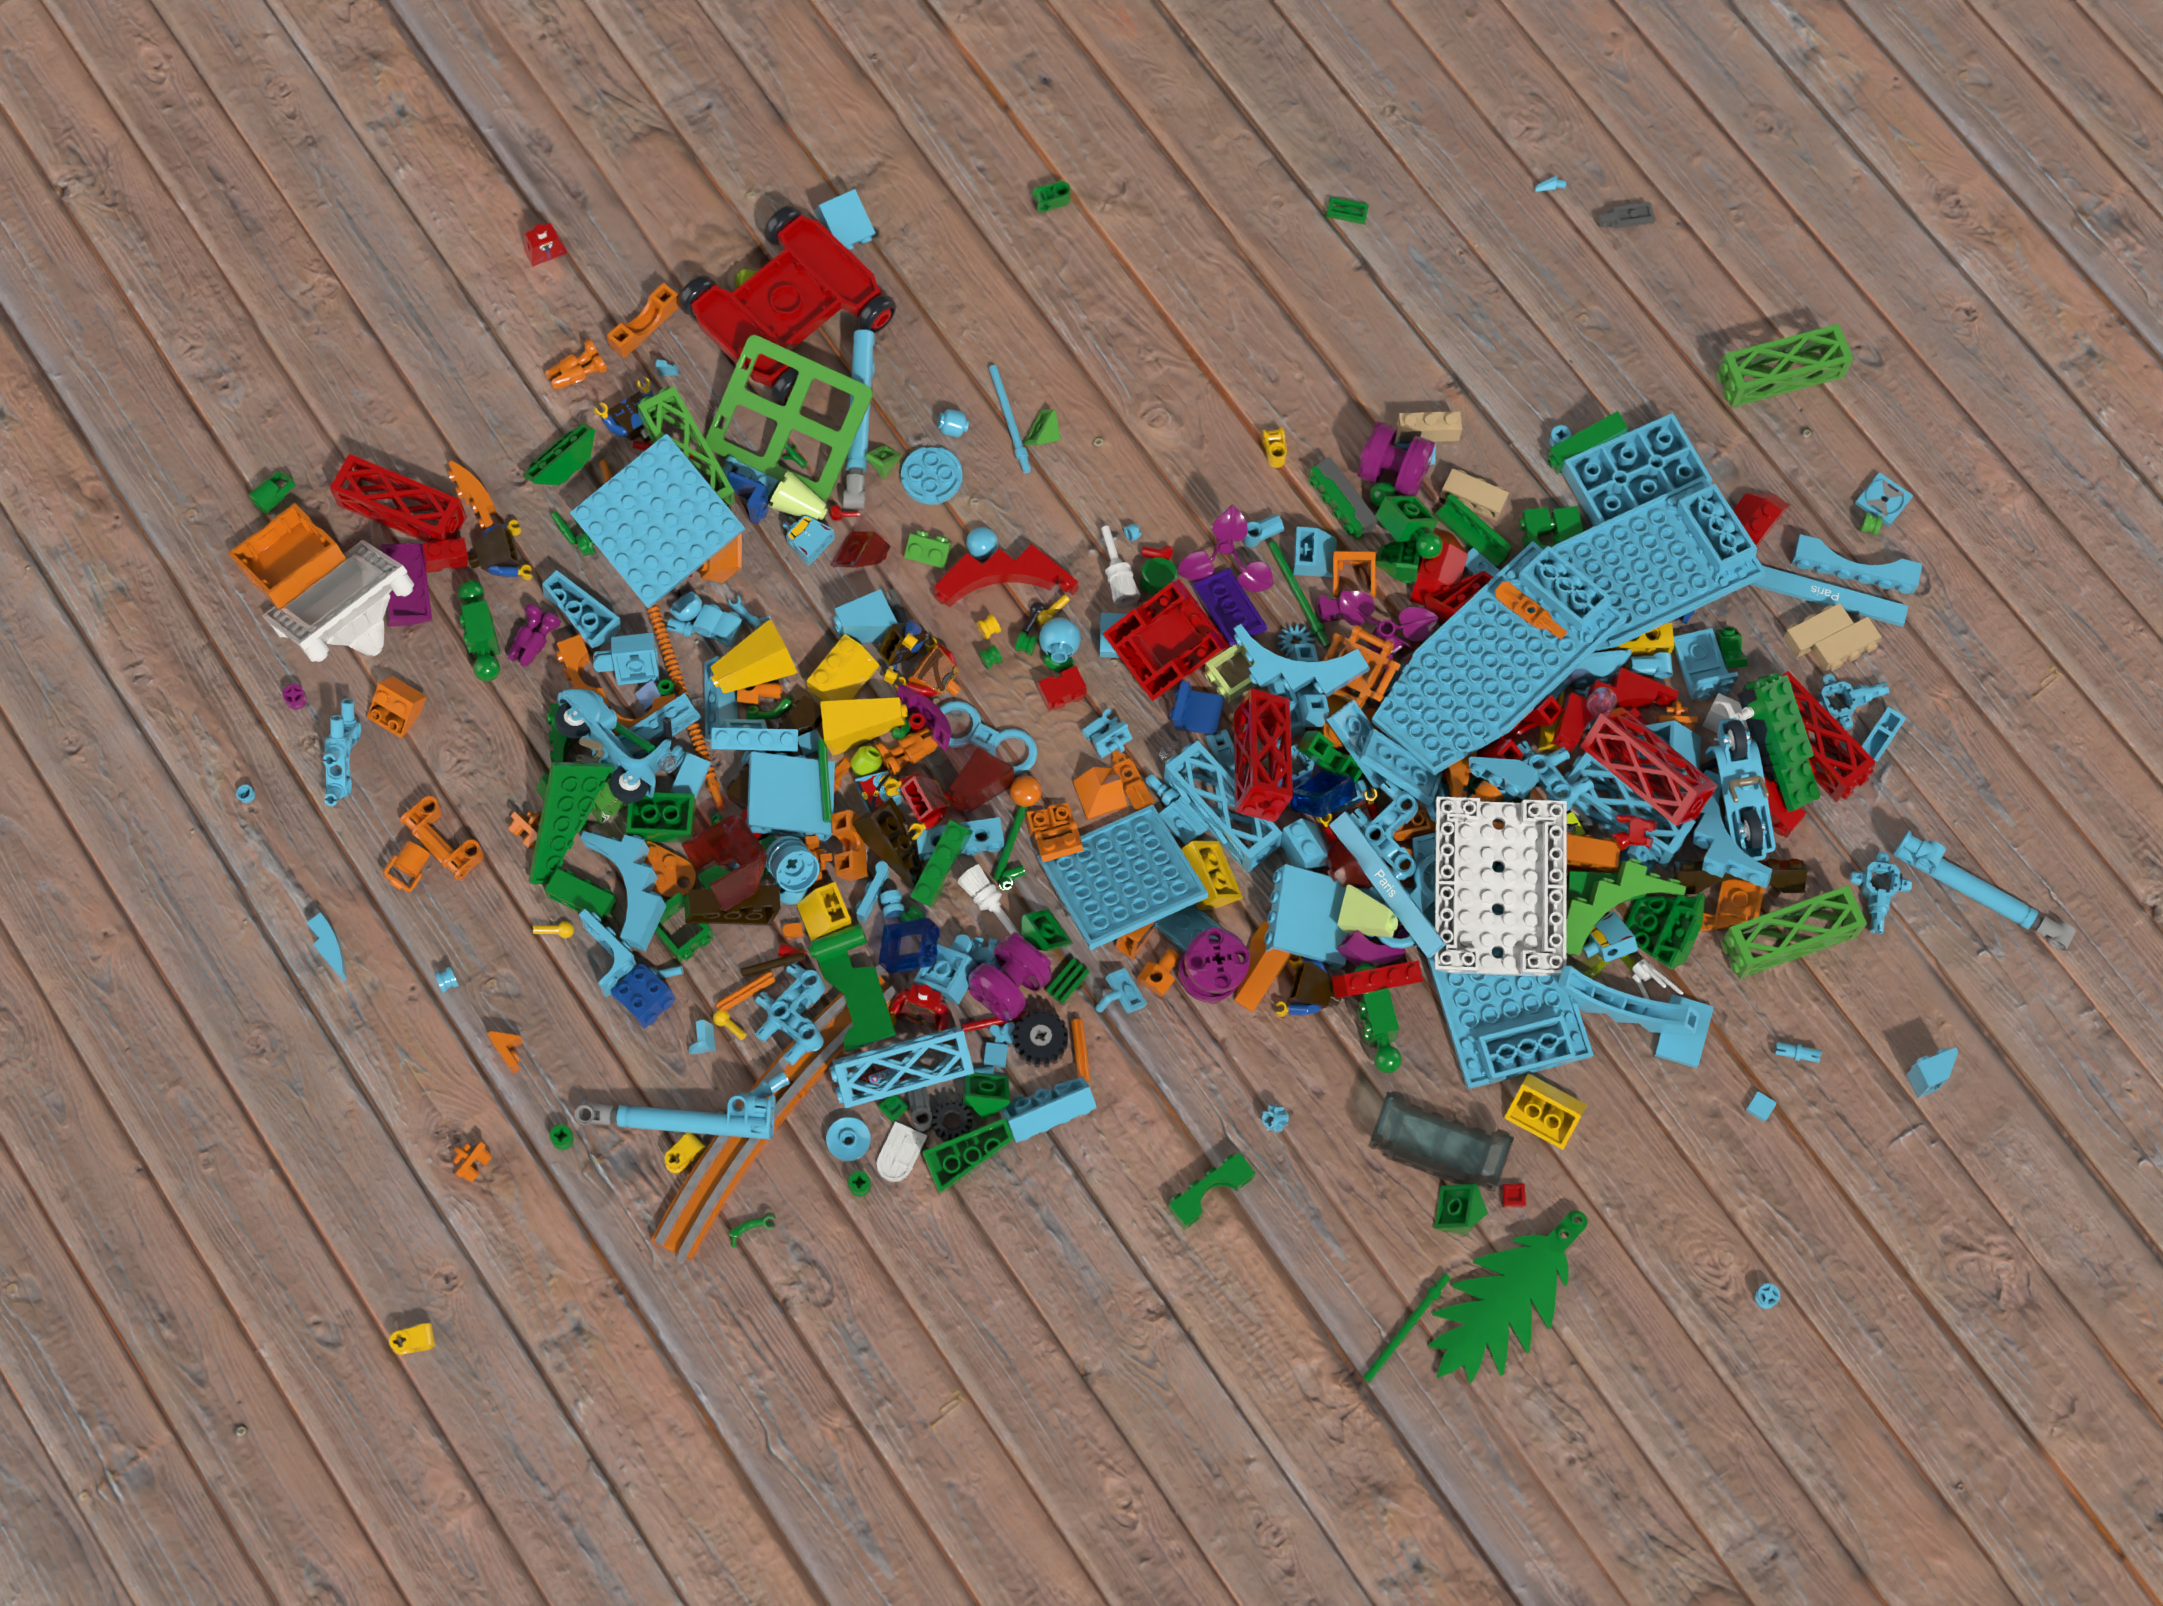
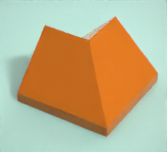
[1073,767,1127,820]

